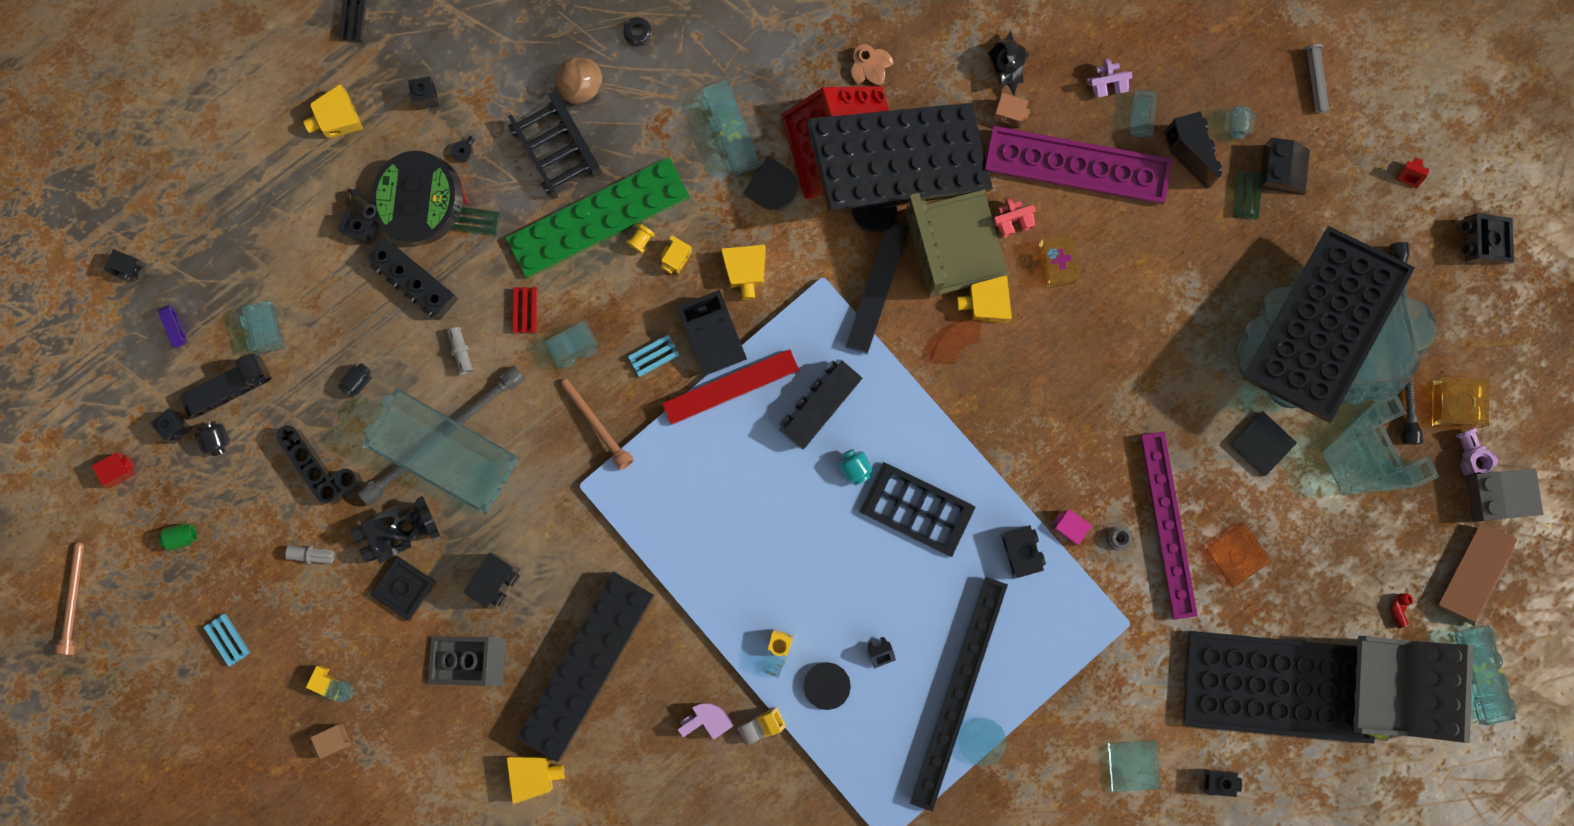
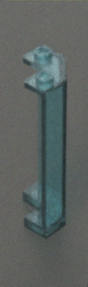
[363,388,520,515]

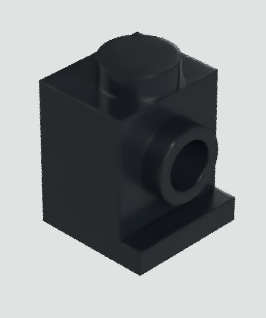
[338,209,377,245]
[103,249,146,281]
[1204,769,1242,797]

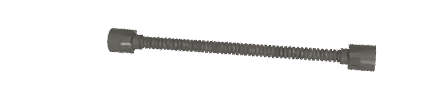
[357,365,525,506]

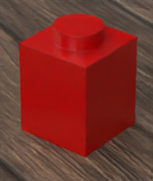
[92,452,136,488]

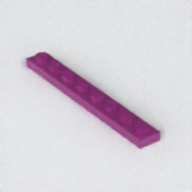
[1140,431,1198,620]

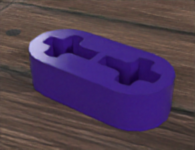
[158,304,187,349]

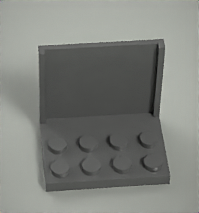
[1353,635,1473,743]

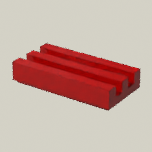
[513,287,538,334]

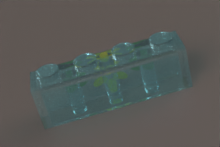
[700,80,760,178]
[1454,625,1516,725]

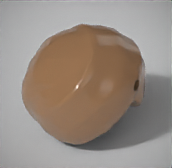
[554,57,603,104]

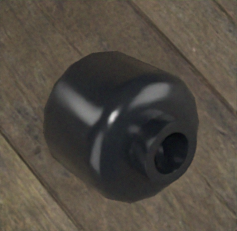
[195,421,230,457]

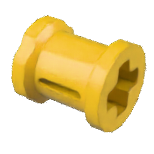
[626,223,655,254]

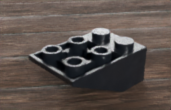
[1164,111,1222,189]
[677,290,747,376]

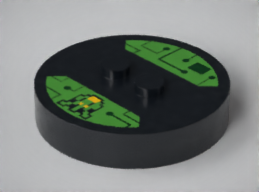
[371,151,463,245]

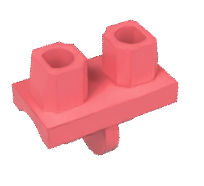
[993,197,1036,238]

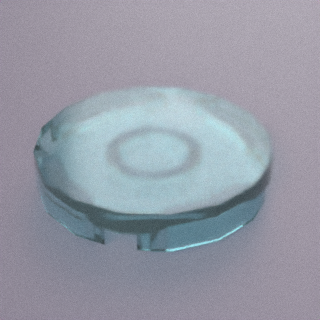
[959,718,1007,766]

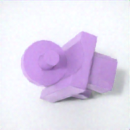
[1086,58,1132,98]

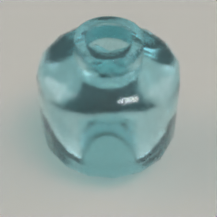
[1224,106,1256,139]

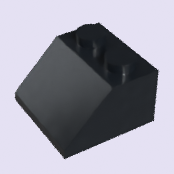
[1259,137,1310,195]

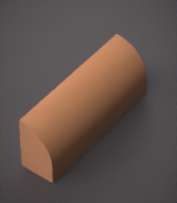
[1439,523,1518,626]

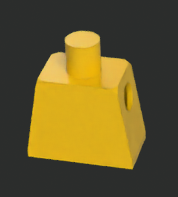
[303,84,363,138]
[722,245,766,300]
[957,276,1012,323]
[507,756,565,804]

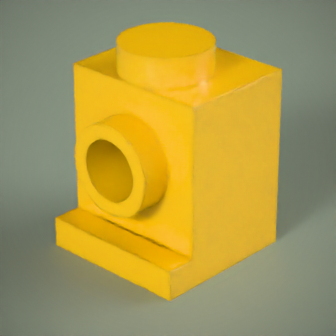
[660,235,693,275]

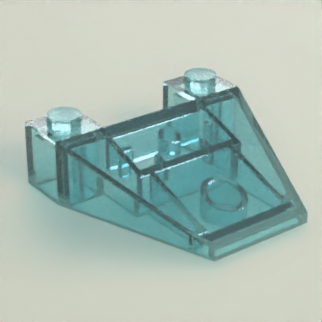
[1322,393,1439,496]

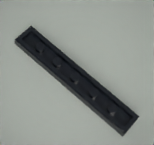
[846,222,910,355]

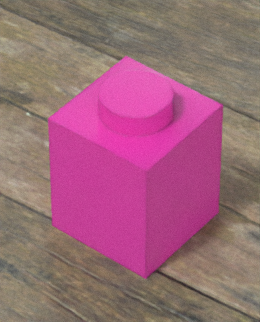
[1052,509,1092,546]

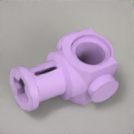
[1455,428,1498,476]

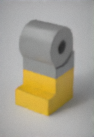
[737,707,786,745]

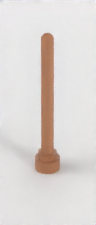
[561,379,634,471]
[54,542,84,655]

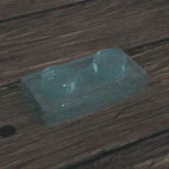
[1129,90,1157,139]

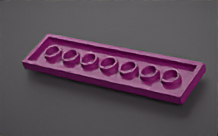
[985,126,1172,205]

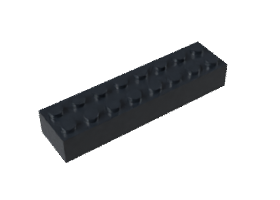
[516,571,656,762]

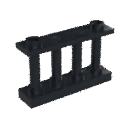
[508,90,602,199]

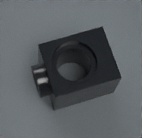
[408,76,440,110]
[150,408,192,444]

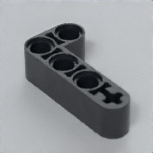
[179,353,272,419]
[277,425,361,505]

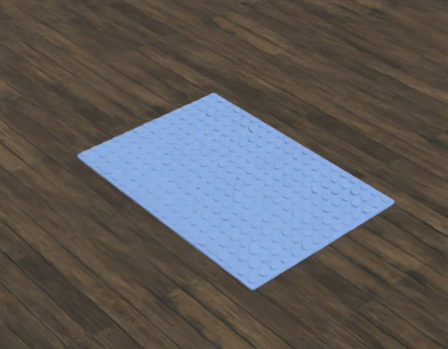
[580,278,1130,826]

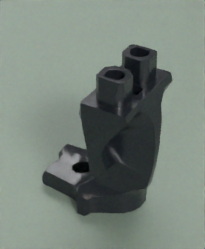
[350,496,441,564]

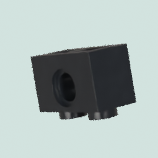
[1001,525,1046,579]

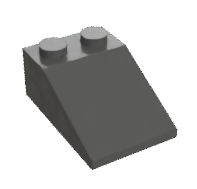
[1466,469,1544,522]
[428,636,506,686]

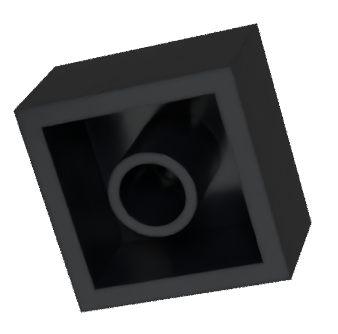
[463,552,521,609]

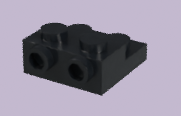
[1460,213,1514,264]

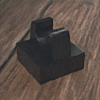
[868,637,896,669]

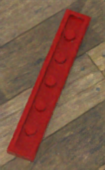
[662,349,799,425]

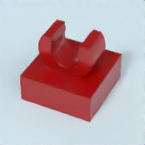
[1396,157,1429,188]

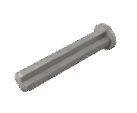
[1304,44,1329,113]

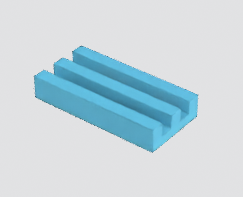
[628,335,680,378]
[204,614,251,666]

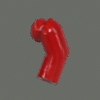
[1390,593,1413,628]

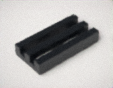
[338,0,367,42]

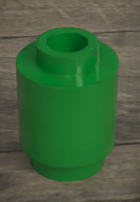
[158,523,197,551]

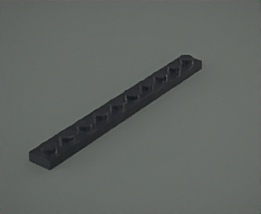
[909,577,1008,812]

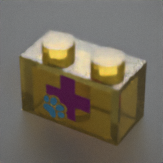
[1039,235,1080,288]

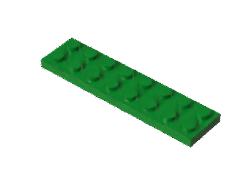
[506,157,690,279]

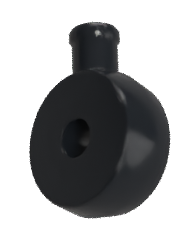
[452,136,475,163]

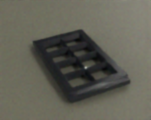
[859,462,976,557]

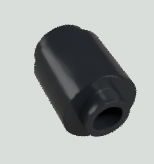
[338,363,372,398]

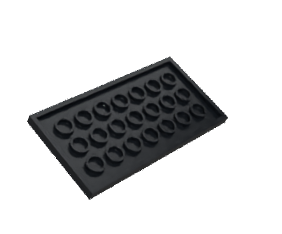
[807,103,993,211]
[1242,226,1415,423]
[1183,631,1375,744]

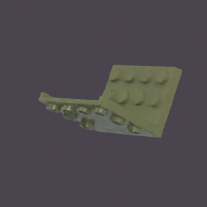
[905,189,1009,298]

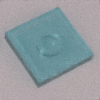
[1108,741,1161,792]

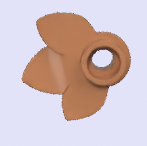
[851,44,894,86]

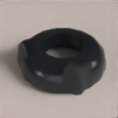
[623,17,652,46]

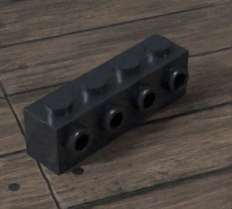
[367,237,458,319]
[778,359,863,450]

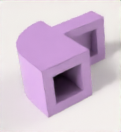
[678,703,734,740]

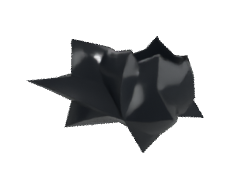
[987,30,1030,96]

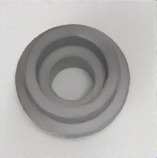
[1108,527,1132,550]

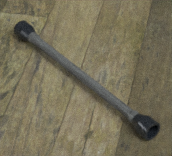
[1390,242,1423,445]

